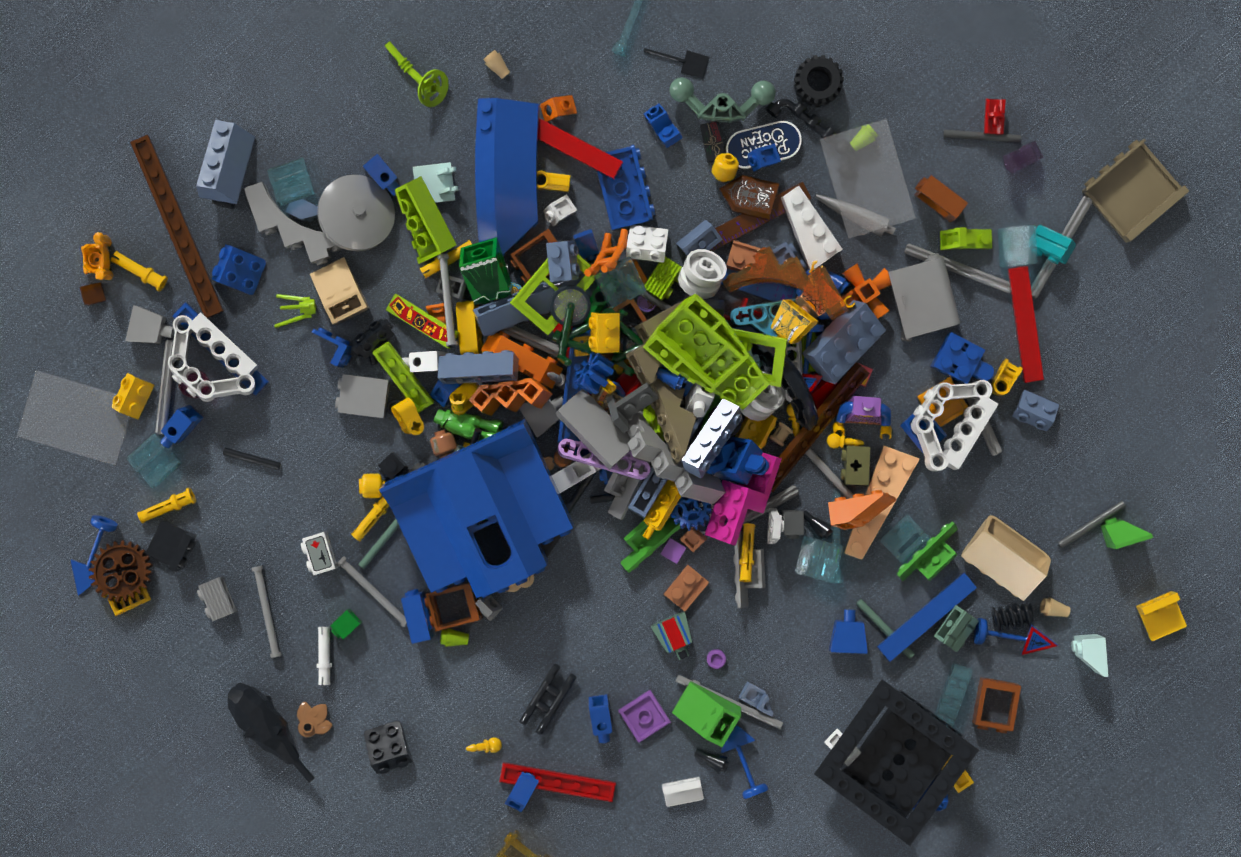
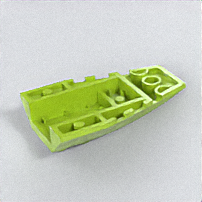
[643,294,770,410]

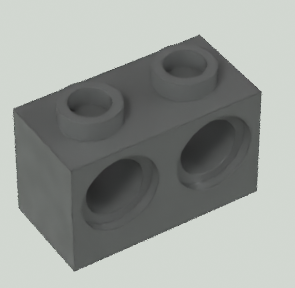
[781,510,804,539]

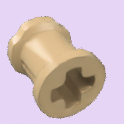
[769,422,793,447]

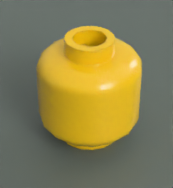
[712,153,739,182]
[359,473,386,498]

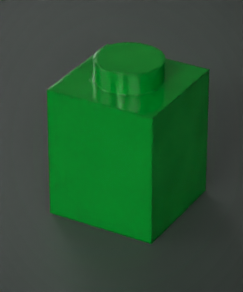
[330,608,362,640]

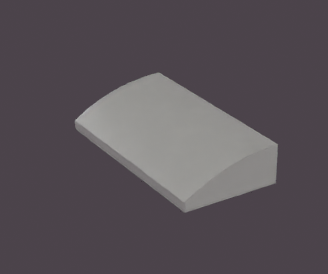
[555,389,631,470]

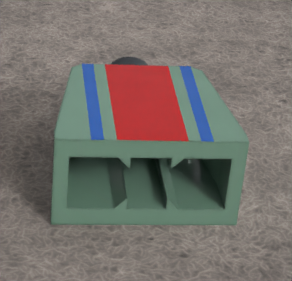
[651,611,692,660]

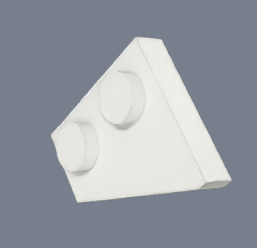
[767,508,784,544]

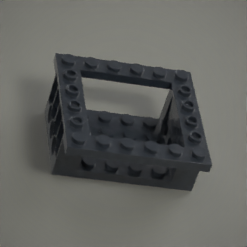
[814,679,979,846]

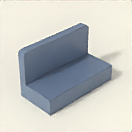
[676,220,723,256]

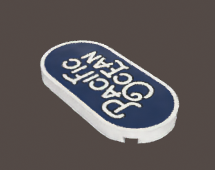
[726,121,802,169]

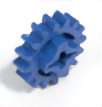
[671,496,712,531]

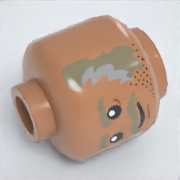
[430,429,457,459]

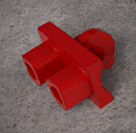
[984,98,1006,135]

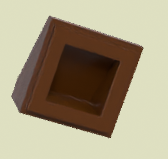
[80,282,106,306]

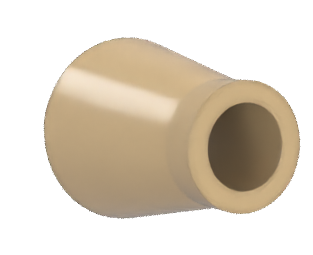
[483,50,510,79]
[1040,597,1070,618]

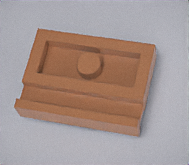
[726,240,770,279]
[664,564,709,612]

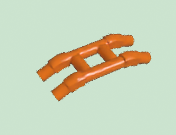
[584,229,628,277]

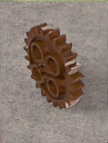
[89,540,153,603]

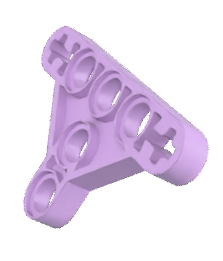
[558,415,651,480]

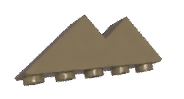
[625,301,682,385]
[649,379,696,464]

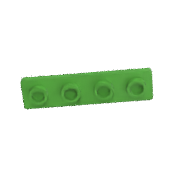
[621,517,680,573]
[897,521,958,581]

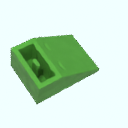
[672,681,741,747]

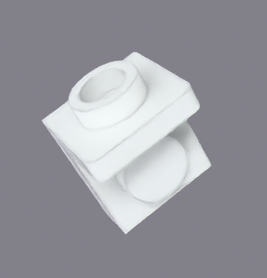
[543,194,577,226]

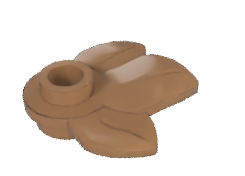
[297,702,332,738]

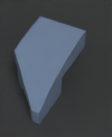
[285,195,318,222]
[738,681,773,717]

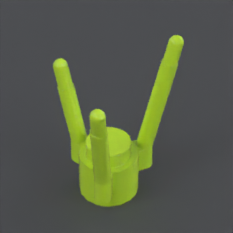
[274,294,316,328]

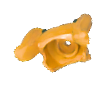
[81,232,114,280]

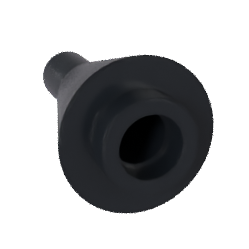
[804,510,833,540]
[694,749,730,774]

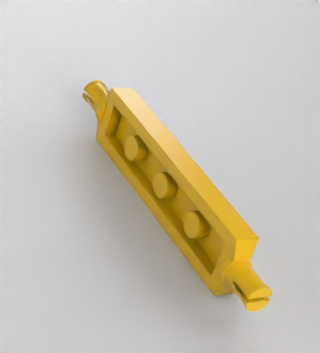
[642,480,681,540]

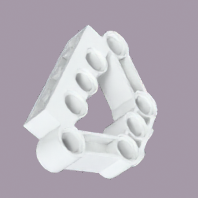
[168,312,258,402]
[911,380,998,471]

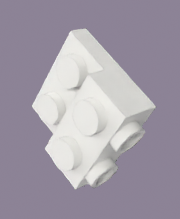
[626,225,668,263]

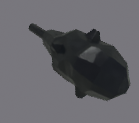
[228,683,315,783]

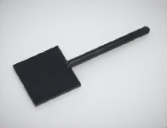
[643,48,709,79]

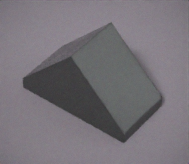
[436,275,468,300]

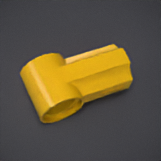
[537,171,571,192]

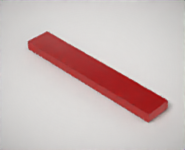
[538,118,623,179]
[1008,266,1044,383]
[499,762,616,802]

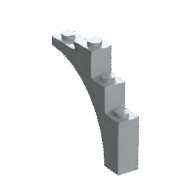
[244,182,343,266]
[627,411,726,505]

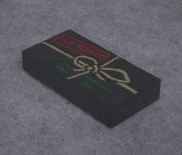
[700,121,725,163]

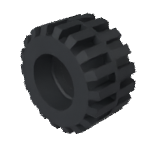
[794,55,844,107]

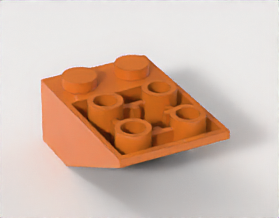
[828,490,896,530]

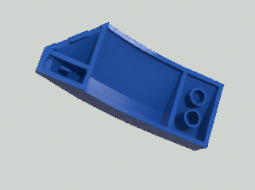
[475,98,539,256]

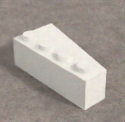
[781,186,842,270]

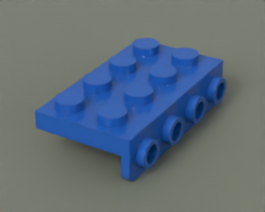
[597,144,656,231]

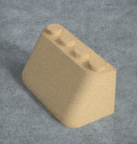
[961,515,1051,601]

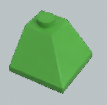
[1100,517,1153,549]

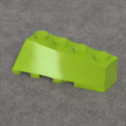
[395,176,457,264]

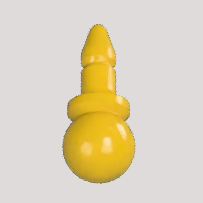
[786,403,800,436]
[827,433,864,449]
[466,737,502,753]

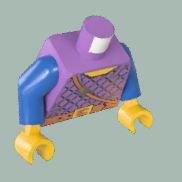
[832,396,892,439]

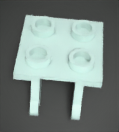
[413,162,458,203]

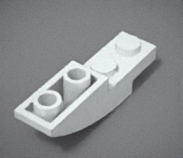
[552,453,603,493]

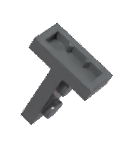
[606,382,659,433]

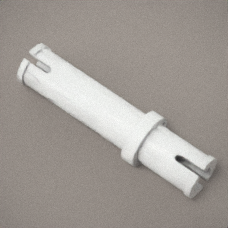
[317,627,332,685]

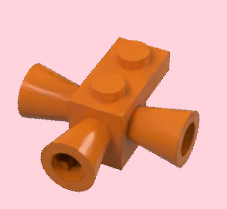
[841,263,891,319]

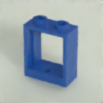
[401,589,434,644]

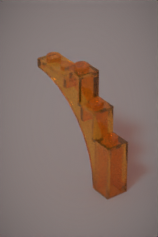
[722,246,849,320]

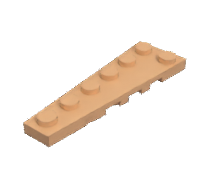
[844,445,919,560]

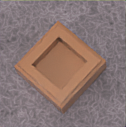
[680,527,707,552]

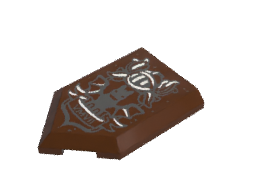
[719,175,780,220]

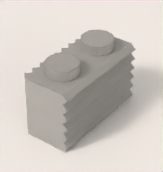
[197,576,237,621]

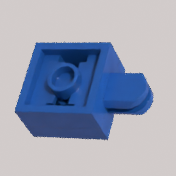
[930,332,994,384]
[713,437,769,485]

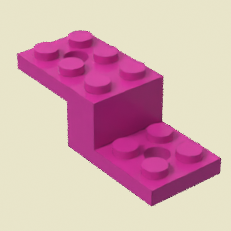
[705,453,782,546]

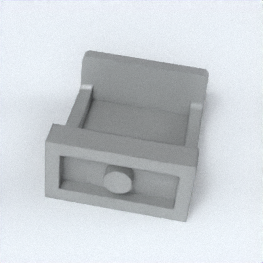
[335,374,390,418]

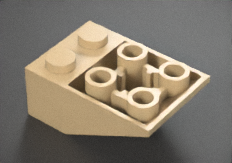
[310,257,370,325]

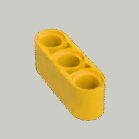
[456,300,483,355]

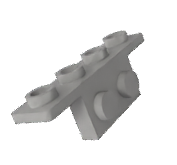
[604,458,651,520]
[733,530,765,608]

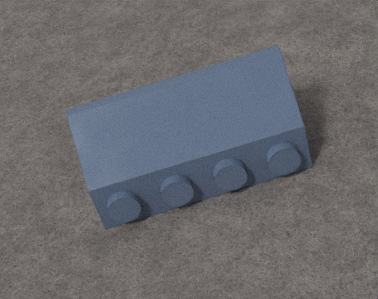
[196,120,255,204]

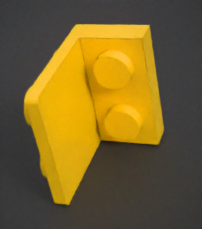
[1136,591,1187,641]

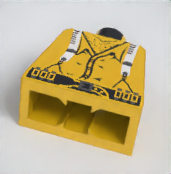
[771,299,818,344]

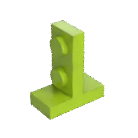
[940,227,992,250]

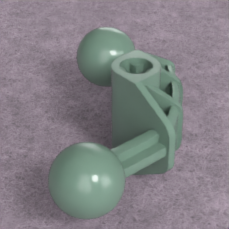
[669,77,776,123]

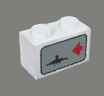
[301,531,338,575]

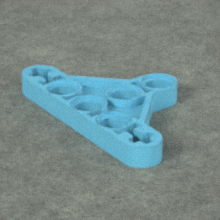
[730,298,796,354]

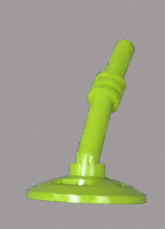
[385,41,449,107]

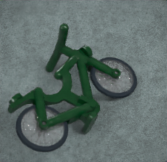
[550,285,643,377]

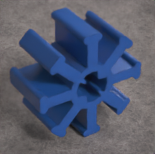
[575,352,614,395]

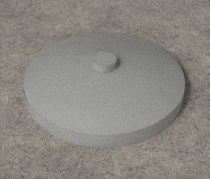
[317,175,395,251]

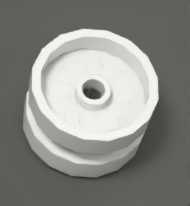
[678,249,727,299]
[740,371,785,421]

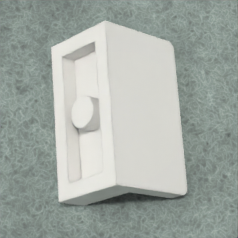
[662,777,704,807]

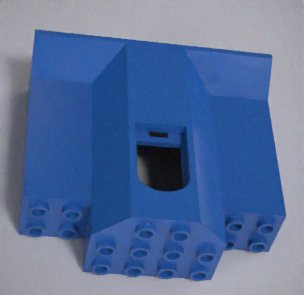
[379,419,574,598]

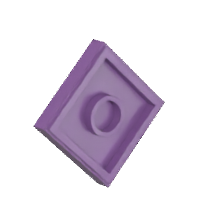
[618,690,671,743]

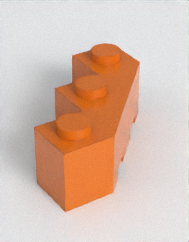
[481,330,563,389]
[469,378,553,416]

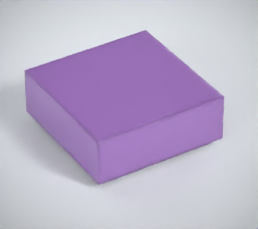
[660,538,686,564]

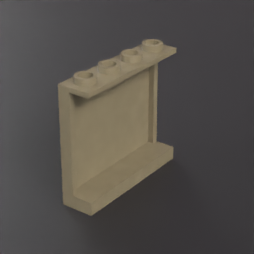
[1082,139,1189,243]

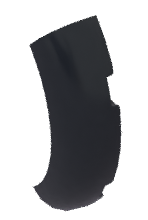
[751,343,819,430]

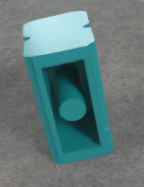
[1028,225,1076,265]

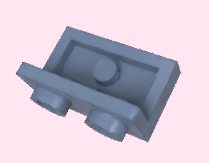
[546,240,580,282]
[1012,390,1059,431]

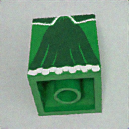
[459,237,512,305]

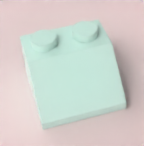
[1071,634,1108,677]

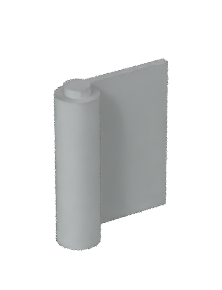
[888,253,960,339]

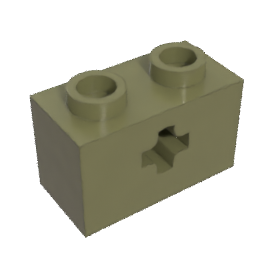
[841,446,870,485]

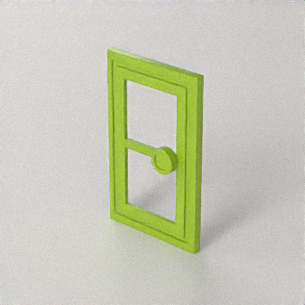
[510,241,600,335]
[732,328,788,387]

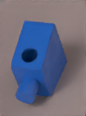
[363,154,400,196]
[160,405,204,448]
[829,609,868,654]
[589,694,613,743]

